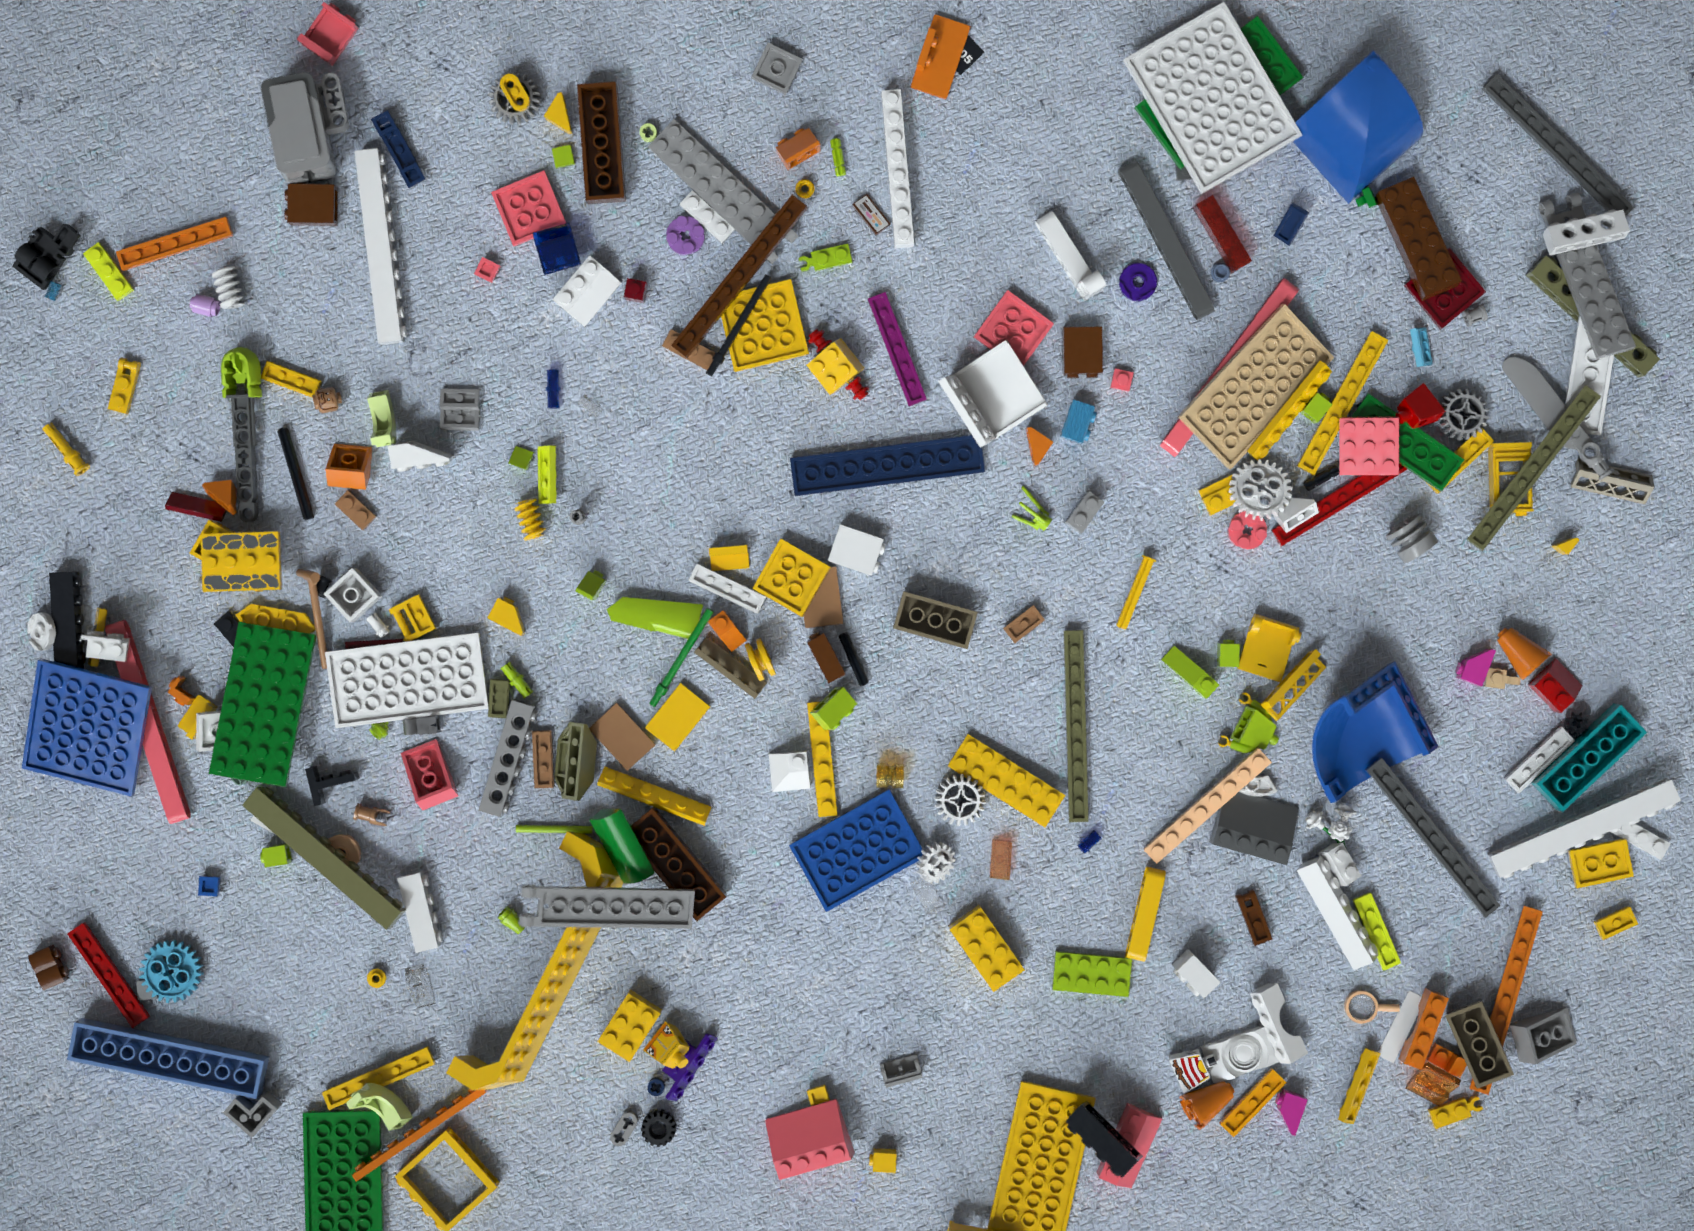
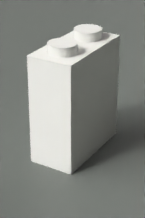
[828,525,886,576]

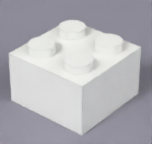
[324,568,383,622]
[1171,949,1221,998]

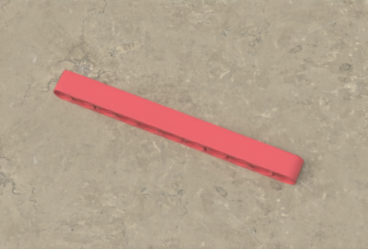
[1159,278,1299,457]
[105,620,191,824]

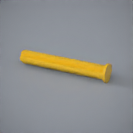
[1116,555,1157,630]

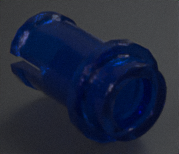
[1077,830,1102,854]

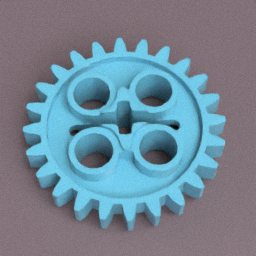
[139,940,203,1003]

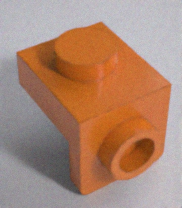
[167,676,196,706]

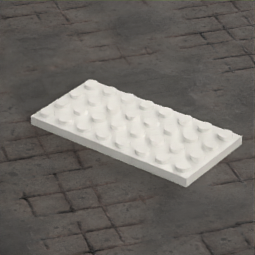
[325,632,489,728]

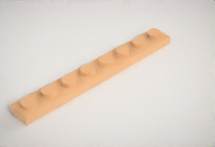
[1143,747,1272,864]

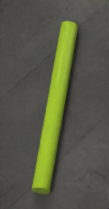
[516,825,593,834]

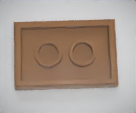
[804,567,843,628]
[589,703,656,771]

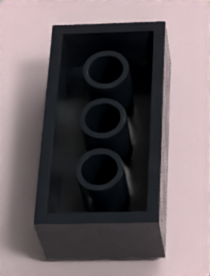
[1065,1101,1143,1178]

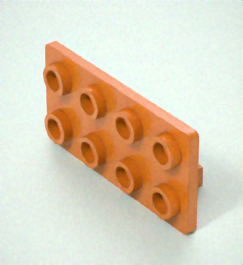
[910,14,970,100]

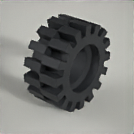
[641,1109,676,1147]

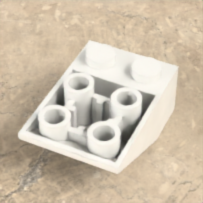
[388,441,455,472]

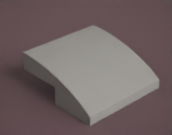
[439,389,480,431]

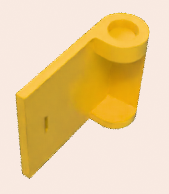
[1237,613,1302,682]

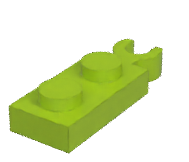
[798,244,852,272]

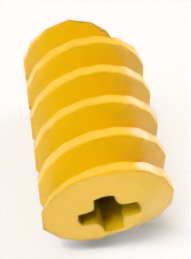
[514,498,546,541]

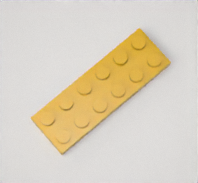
[948,734,1066,828]

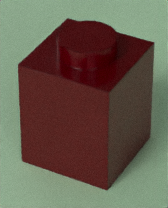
[623,278,648,303]

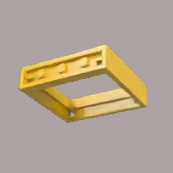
[394,1126,500,1231]

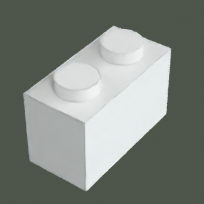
[1318,843,1361,886]

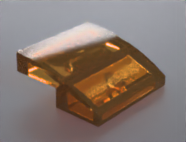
[1405,1062,1461,1106]

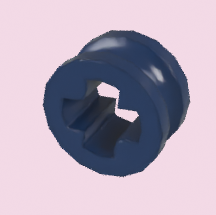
[647,1077,665,1096]

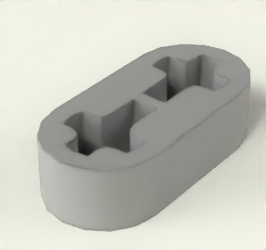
[610,1111,638,1146]

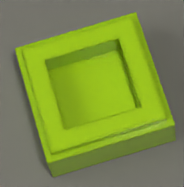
[552,145,575,169]

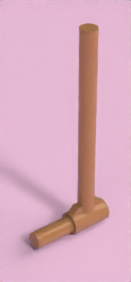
[296,569,327,669]

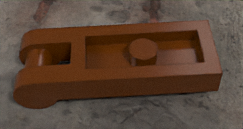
[1235,889,1272,946]

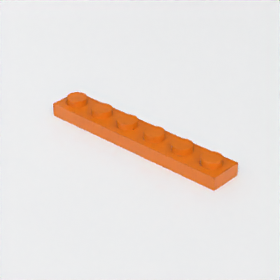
[116,217,233,271]

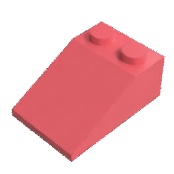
[401,739,458,810]

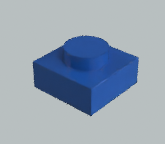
[198,875,220,897]

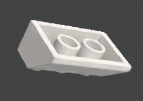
[553,255,621,327]

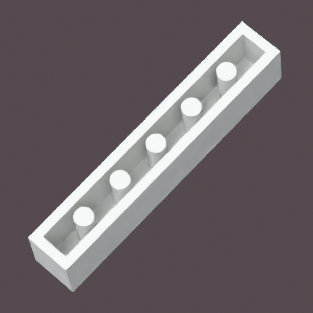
[1297,855,1378,970]

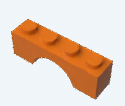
[1398,988,1449,1070]

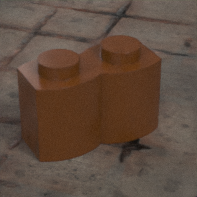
[28,945,69,991]

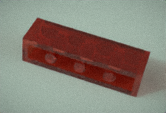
[1193,195,1252,274]

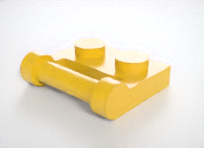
[389,594,437,642]

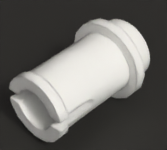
[366,613,390,638]

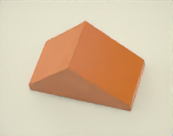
[1026,427,1053,466]
[202,480,237,515]

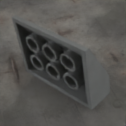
[1209,792,1299,865]

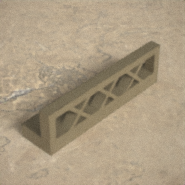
[1570,458,1654,504]
[694,637,767,699]

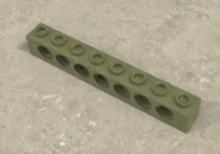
[1525,255,1660,378]

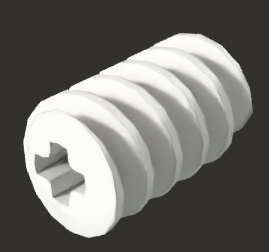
[212,266,245,309]

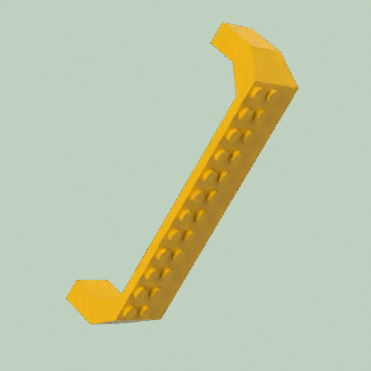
[446,831,623,1090]

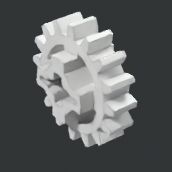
[916,842,956,884]

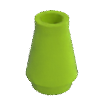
[497,907,525,934]

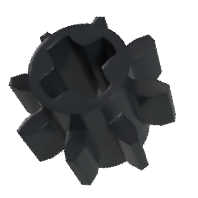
[1565,712,1589,736]

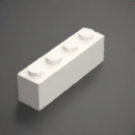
[397,871,443,953]

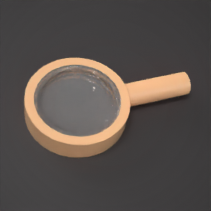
[1344,990,1400,1024]

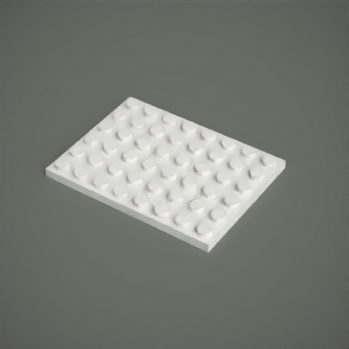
[1123,2,1302,194]

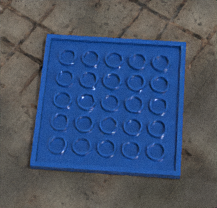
[22,658,152,797]

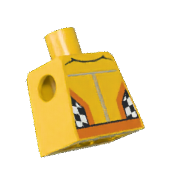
[643,1021,689,1069]

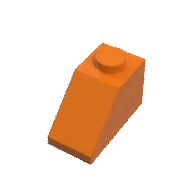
[708,610,747,652]

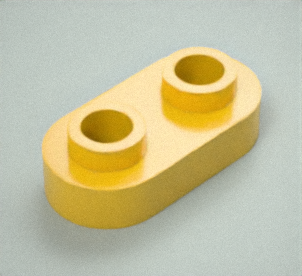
[500,74,530,112]

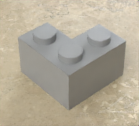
[223,1092,282,1138]

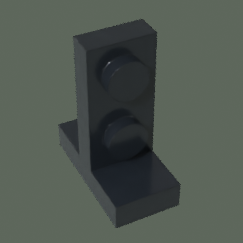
[305,766,359,806]

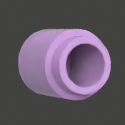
[190,294,221,317]

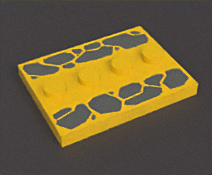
[200,531,282,592]

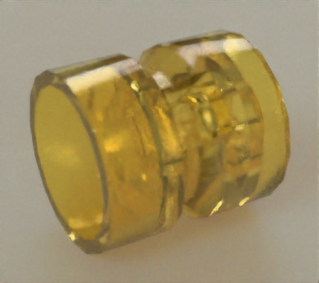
[876,763,904,788]

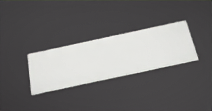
[1378,990,1422,1063]

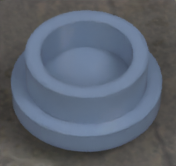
[1211,263,1230,283]

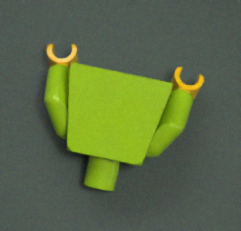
[1218,693,1279,753]

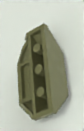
[554,722,597,801]

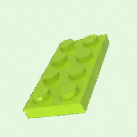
[1052,951,1132,997]

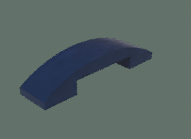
[371,110,426,188]

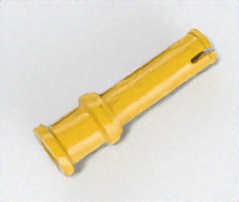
[42,422,90,476]

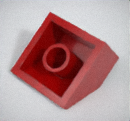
[1528,658,1583,713]

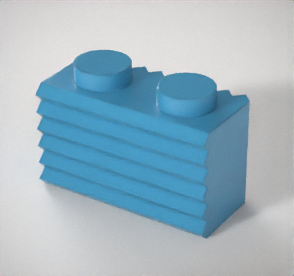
[1060,399,1097,444]

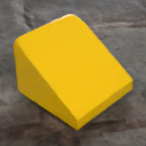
[1551,538,1579,555]

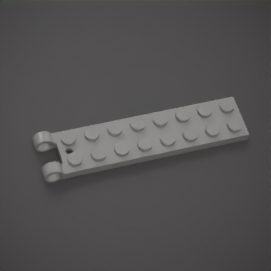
[648,119,798,264]
[1539,192,1636,359]
[519,884,695,929]

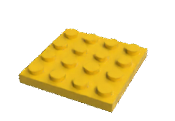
[721,279,809,372]

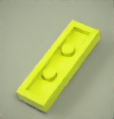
[83,242,134,301]
[538,446,557,504]

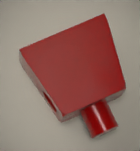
[1395,383,1446,429]

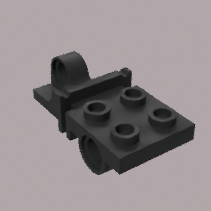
[12,224,80,290]

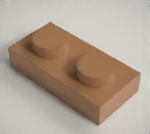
[335,490,377,531]
[1003,605,1045,643]

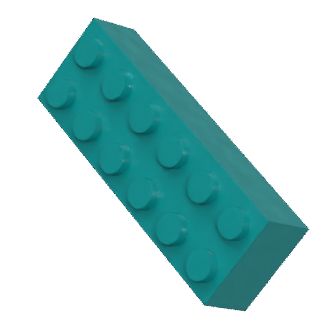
[1531,703,1647,812]

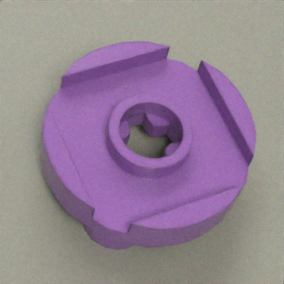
[666,216,705,255]

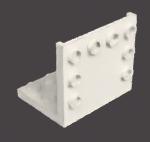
[938,340,1048,447]

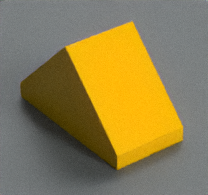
[544,92,573,134]

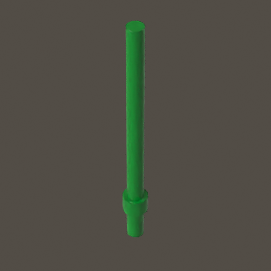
[649,608,714,707]

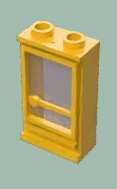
[1488,442,1534,516]

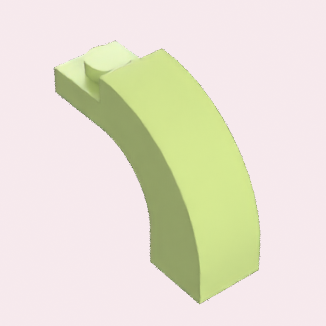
[367,390,397,447]
[346,1083,413,1131]

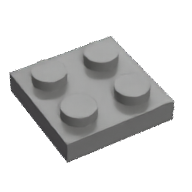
[751,43,803,95]

